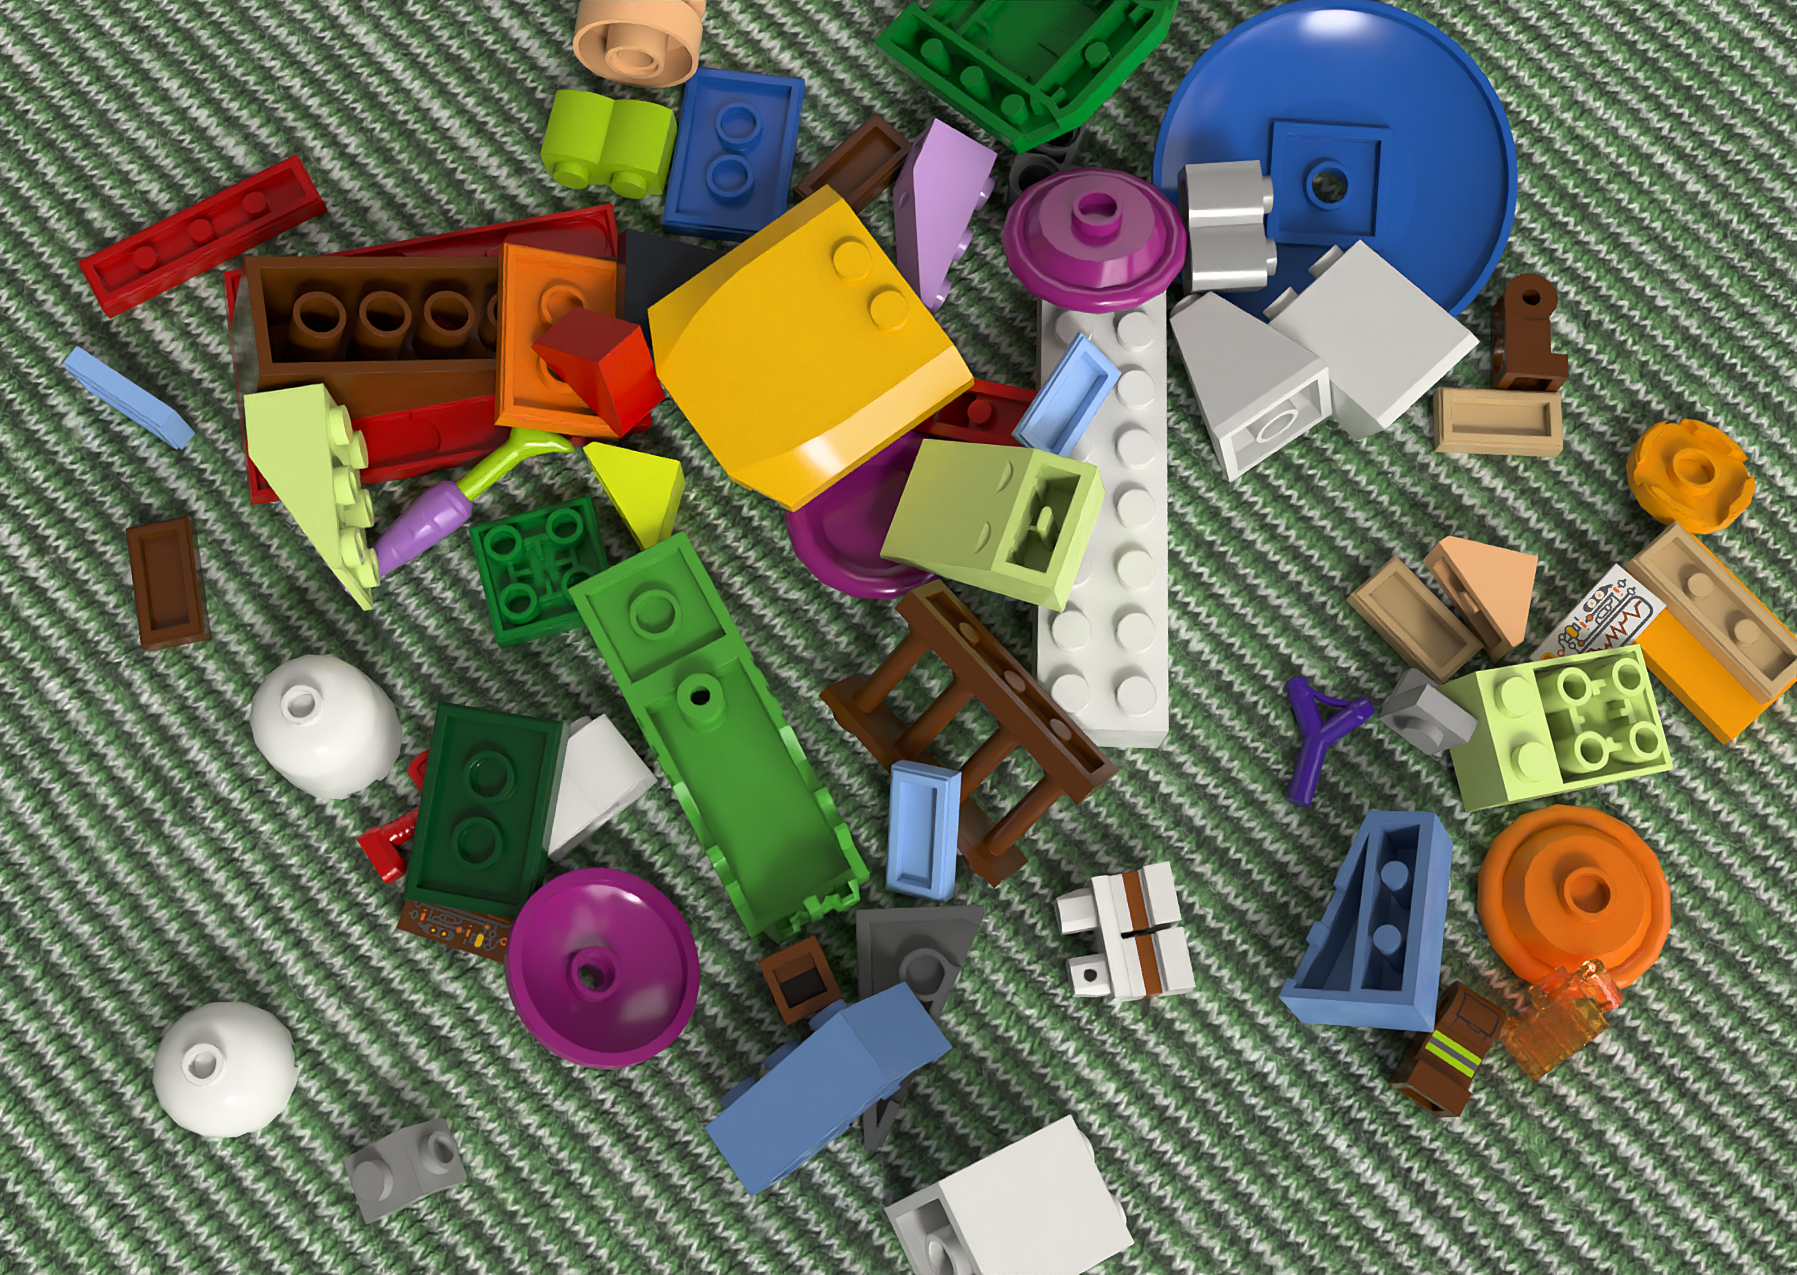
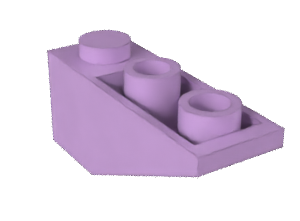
[893,118,998,313]

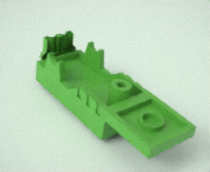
[567,530,870,944]

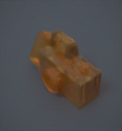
[1496,959,1624,1083]

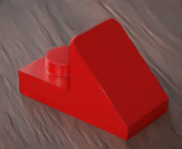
[914,378,1039,447]

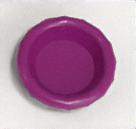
[1001,167,1188,315]
[784,429,940,600]

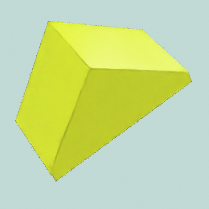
[583,441,686,552]

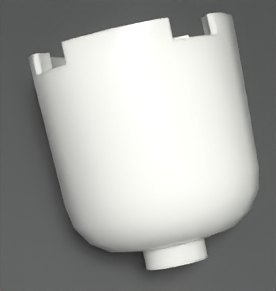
[250,654,403,800]

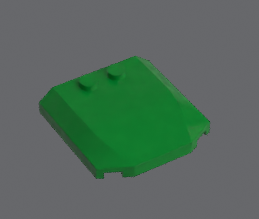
[873,0,1179,155]

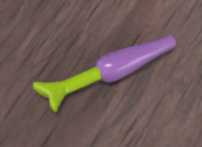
[337,427,575,597]

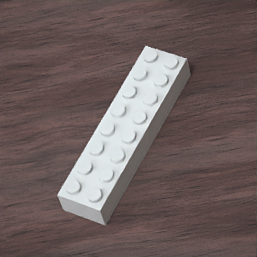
[1032,290,1169,748]

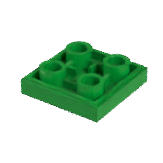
[468,494,610,649]

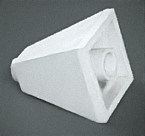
[1169,291,1332,482]

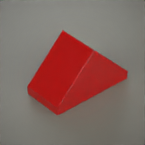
[531,306,665,438]

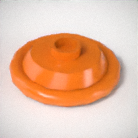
[1477,804,1671,998]

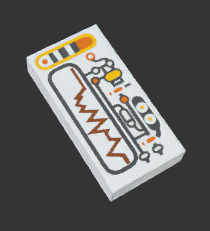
[1527,563,1667,662]

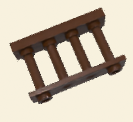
[819,579,1120,888]

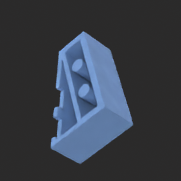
[1278,810,1453,1032]
[704,981,953,1197]

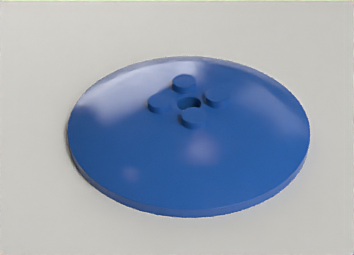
[1151,0,1518,324]

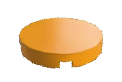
[1626,419,1756,534]

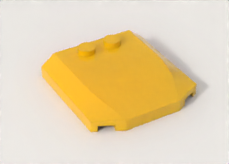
[647,184,974,513]

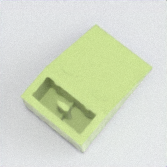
[244,383,381,611]
[880,439,1106,613]
[1435,644,1674,813]

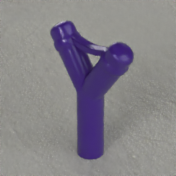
[1285,676,1375,808]

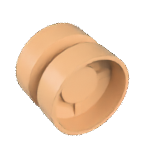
[573,0,707,88]

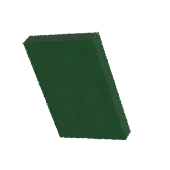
[403,701,571,919]

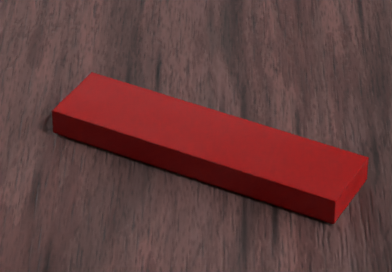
[78,154,328,319]

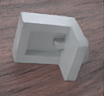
[1377,668,1479,755]
[343,1118,467,1224]

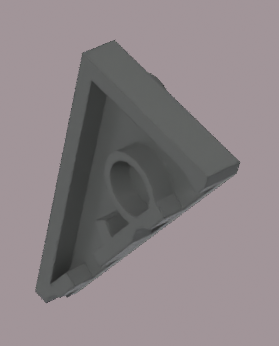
[856,905,984,1150]

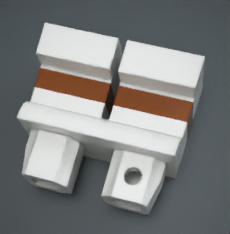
[1054,861,1196,1004]

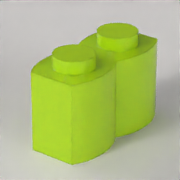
[540,90,678,199]

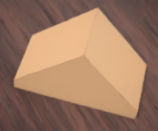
[1423,535,1538,664]

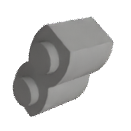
[1177,160,1277,296]

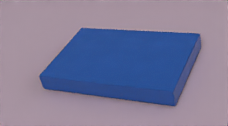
[662,66,806,243]

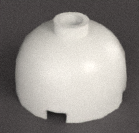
[152,1001,298,1138]

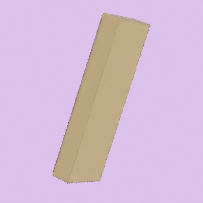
[1624,521,1797,705]

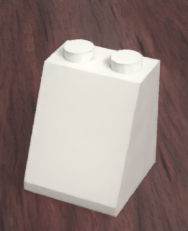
[1262,240,1480,441]
[884,1114,1134,1275]

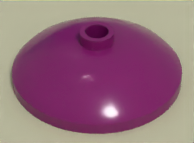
[504,867,700,1069]

